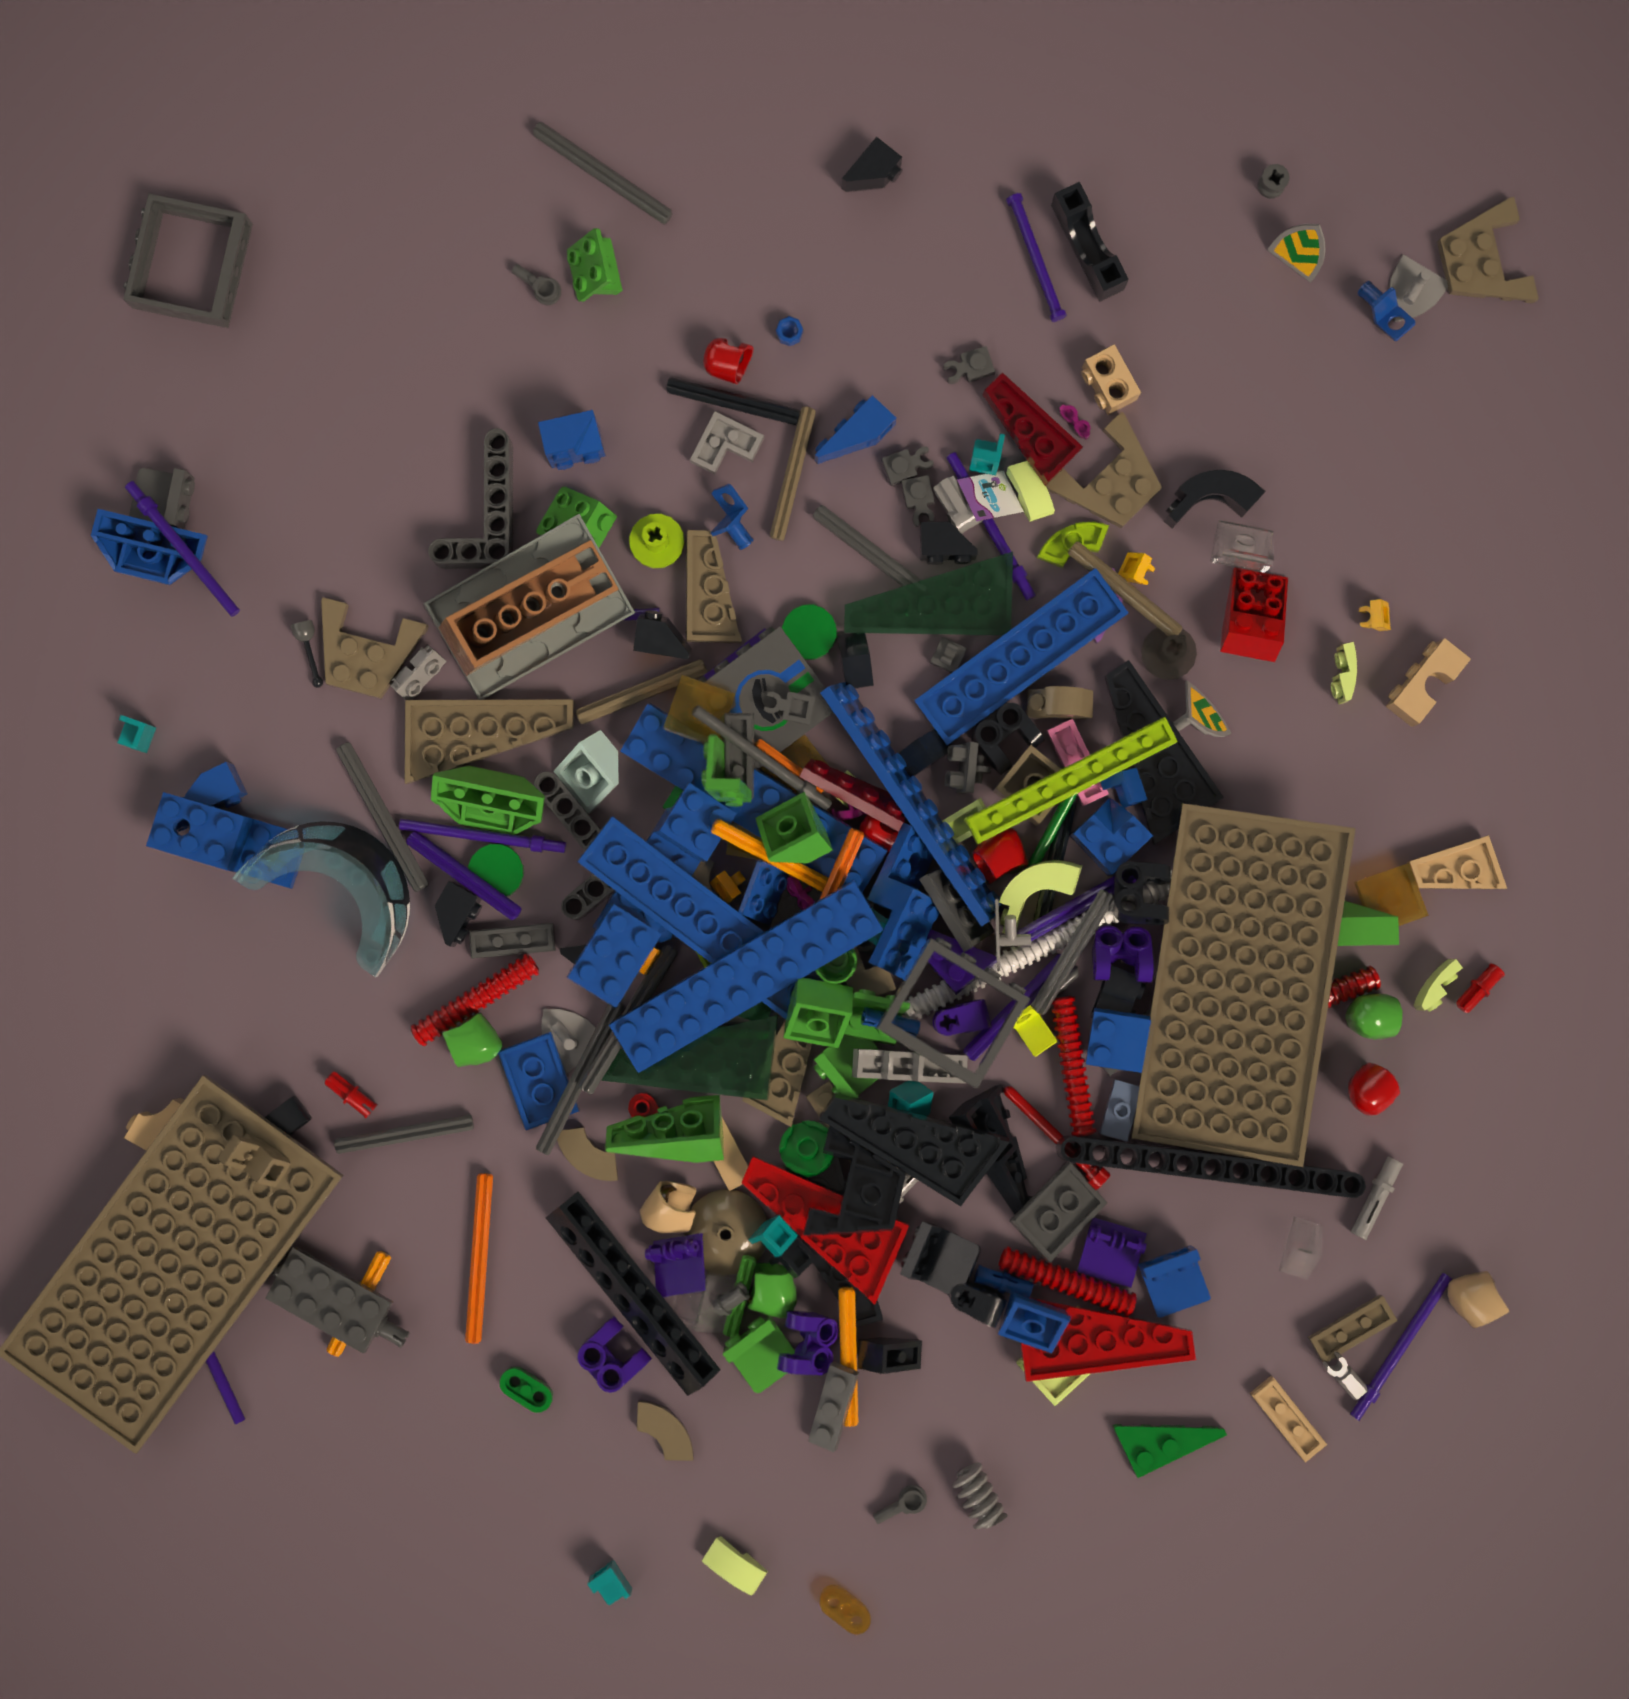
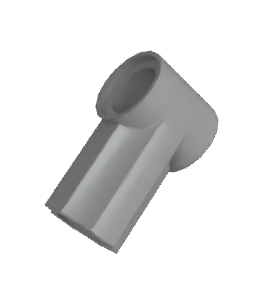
[933,476,983,534]

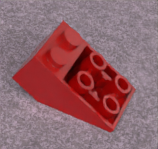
[1220,567,1288,662]

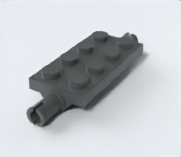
[265,1247,410,1354]

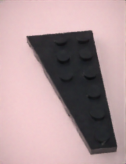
[1105,660,1224,845]

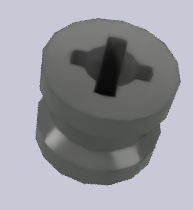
[1258,164,1290,199]

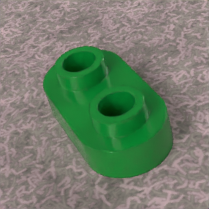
[500,1367,553,1413]

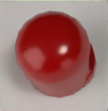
[703,338,754,384]
[859,814,912,858]

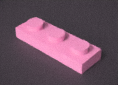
[1046,719,1109,807]

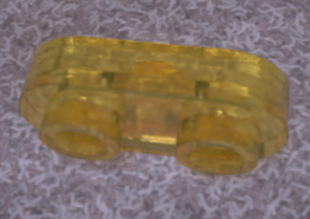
[820,1585,871,1635]

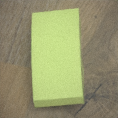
[1006,461,1055,521]
[1331,642,1357,704]
[1414,959,1463,1012]
[702,1536,768,1595]

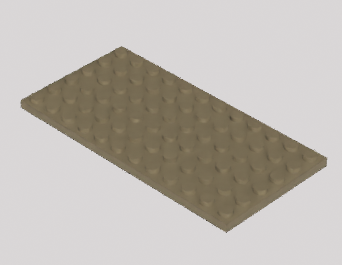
[1132,803,1356,1167]
[0,1074,344,1454]

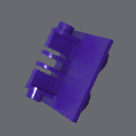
[1077,1218,1147,1288]
[645,1233,706,1297]

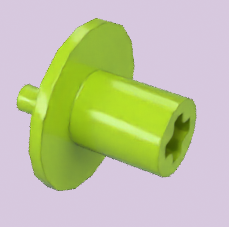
[629,514,684,569]

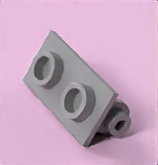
[391,645,447,700]

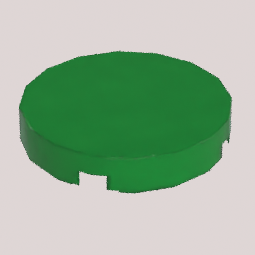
[782,604,837,660]
[468,844,524,897]
[779,1120,835,1177]

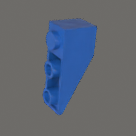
[815,395,896,464]
[176,762,248,832]

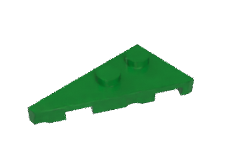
[1113,1424,1227,1478]

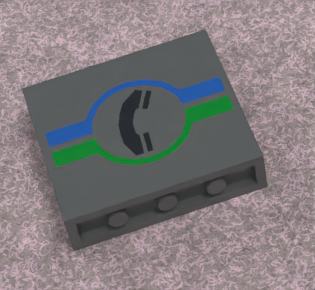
[690,626,834,769]

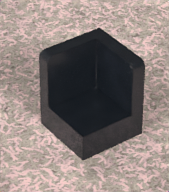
[768,1236,817,1279]

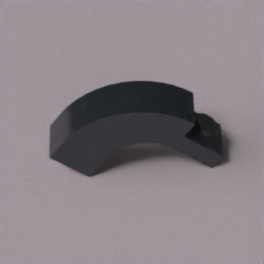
[1164,470,1266,528]

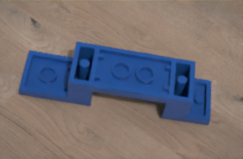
[566,783,737,1008]

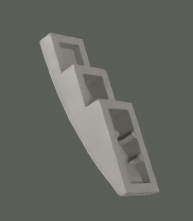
[852,1049,968,1084]

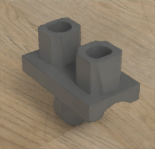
[944,742,991,794]

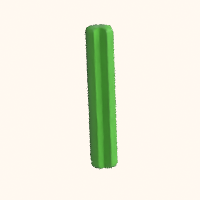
[723,1255,757,1337]

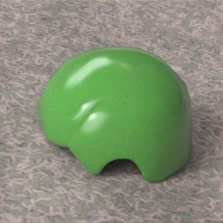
[815,948,857,984]

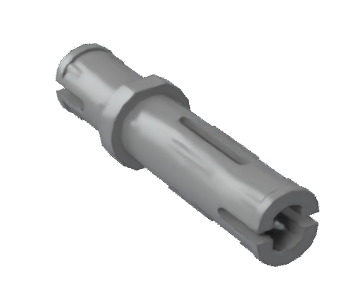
[1351,1156,1403,1240]

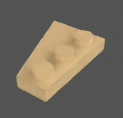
[1407,836,1507,889]

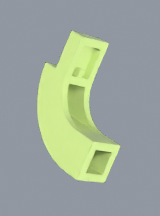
[999,860,1082,934]

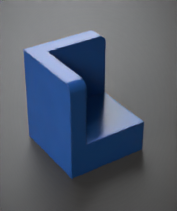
[1100,768,1148,808]

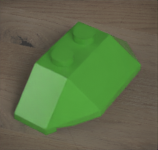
[431,766,545,835]

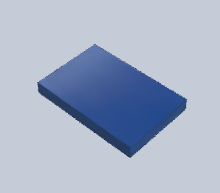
[498,1031,580,1130]

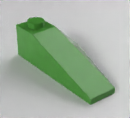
[1338,901,1399,946]
[606,1095,724,1163]

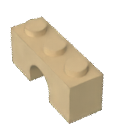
[1386,638,1471,727]

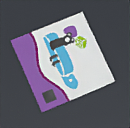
[957,470,1024,521]

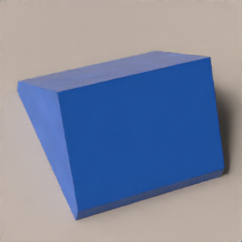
[998,1292,1071,1353]

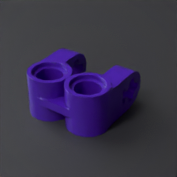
[1092,925,1154,982]
[932,999,992,1036]
[777,1311,839,1375]
[577,1316,652,1393]

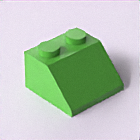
[783,978,853,1048]

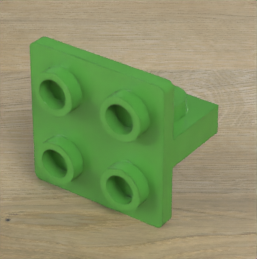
[567,228,623,302]

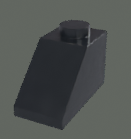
[841,137,903,192]
[633,610,692,659]
[857,1337,922,1374]

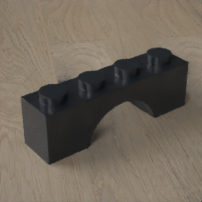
[1051,181,1129,302]

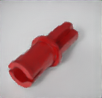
[1456,963,1505,1013]
[324,1071,378,1119]

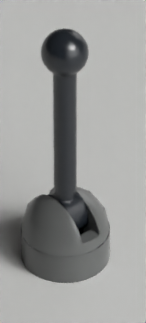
[290,620,323,688]

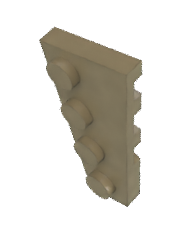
[686,530,742,643]
[742,1019,812,1127]

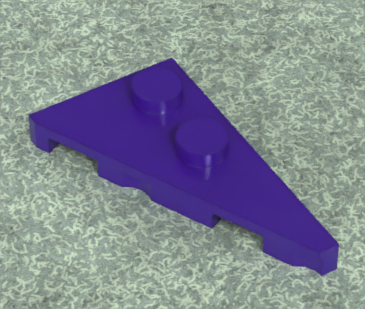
[920,929,997,995]

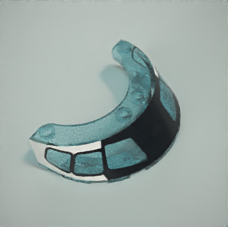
[232,821,410,977]

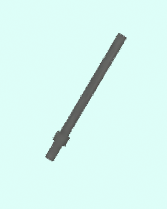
[692,705,832,811]

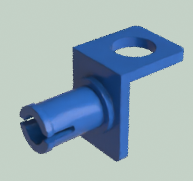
[1358,281,1416,341]
[710,484,754,550]

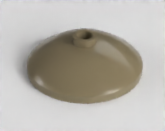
[684,1189,767,1275]

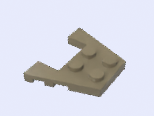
[1437,197,1539,303]
[1046,412,1162,528]
[321,597,429,699]

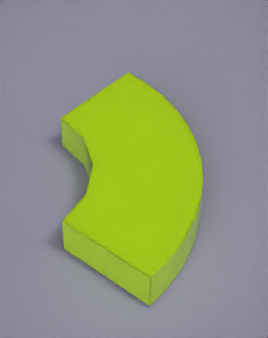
[1037,522,1109,568]

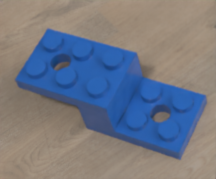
[146,792,309,889]
[868,822,939,979]

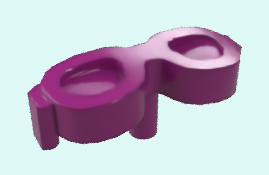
[1059,404,1091,440]
[830,803,867,821]
[787,876,816,910]

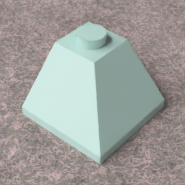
[554,730,619,814]

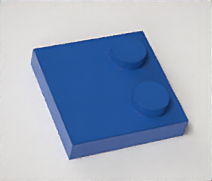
[1085,1008,1151,1073]

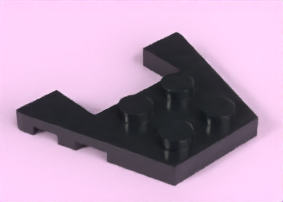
[803,1126,906,1236]

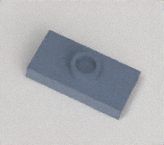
[1099,1079,1139,1141]

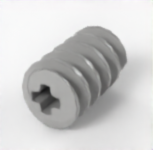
[952,1463,1008,1529]

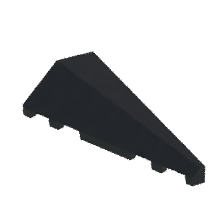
[949,1084,1032,1215]

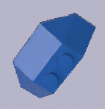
[91,509,208,585]

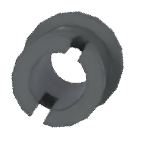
[713,1282,750,1316]

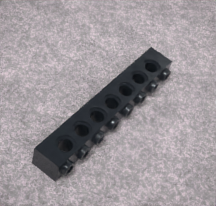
[546,1191,721,1396]

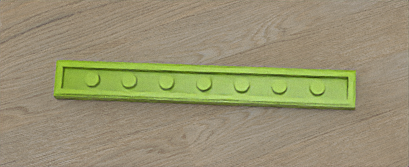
[964,717,1178,844]

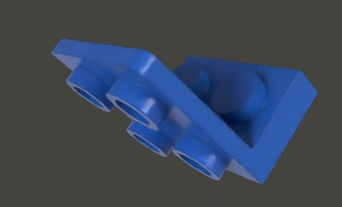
[738,860,789,925]
[1138,1245,1211,1318]

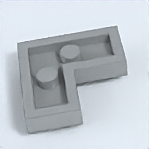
[690,411,764,474]

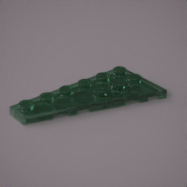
[844,551,1013,635]
[601,1015,778,1100]

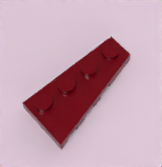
[982,372,1083,486]
[799,759,906,831]

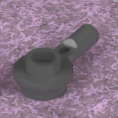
[512,264,561,305]
[873,1484,927,1524]

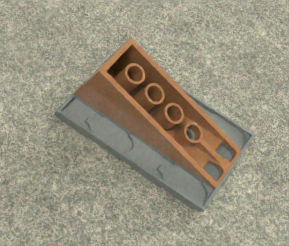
[423,514,635,700]

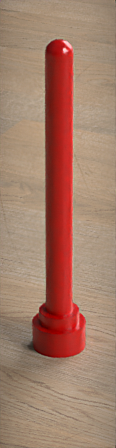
[1004,1086,1111,1191]

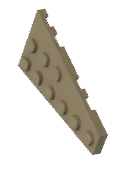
[405,699,574,784]

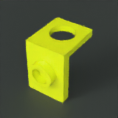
[1013,1005,1057,1057]

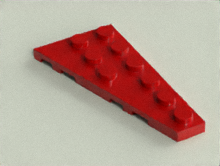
[741,1156,909,1305]
[1020,1297,1196,1382]

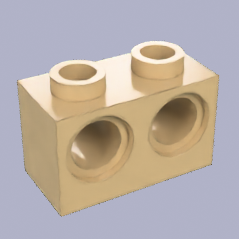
[1081,344,1141,415]

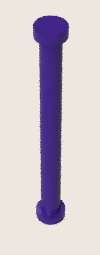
[1006,193,1067,322]

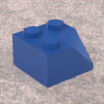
[538,410,606,470]
[1070,798,1153,876]

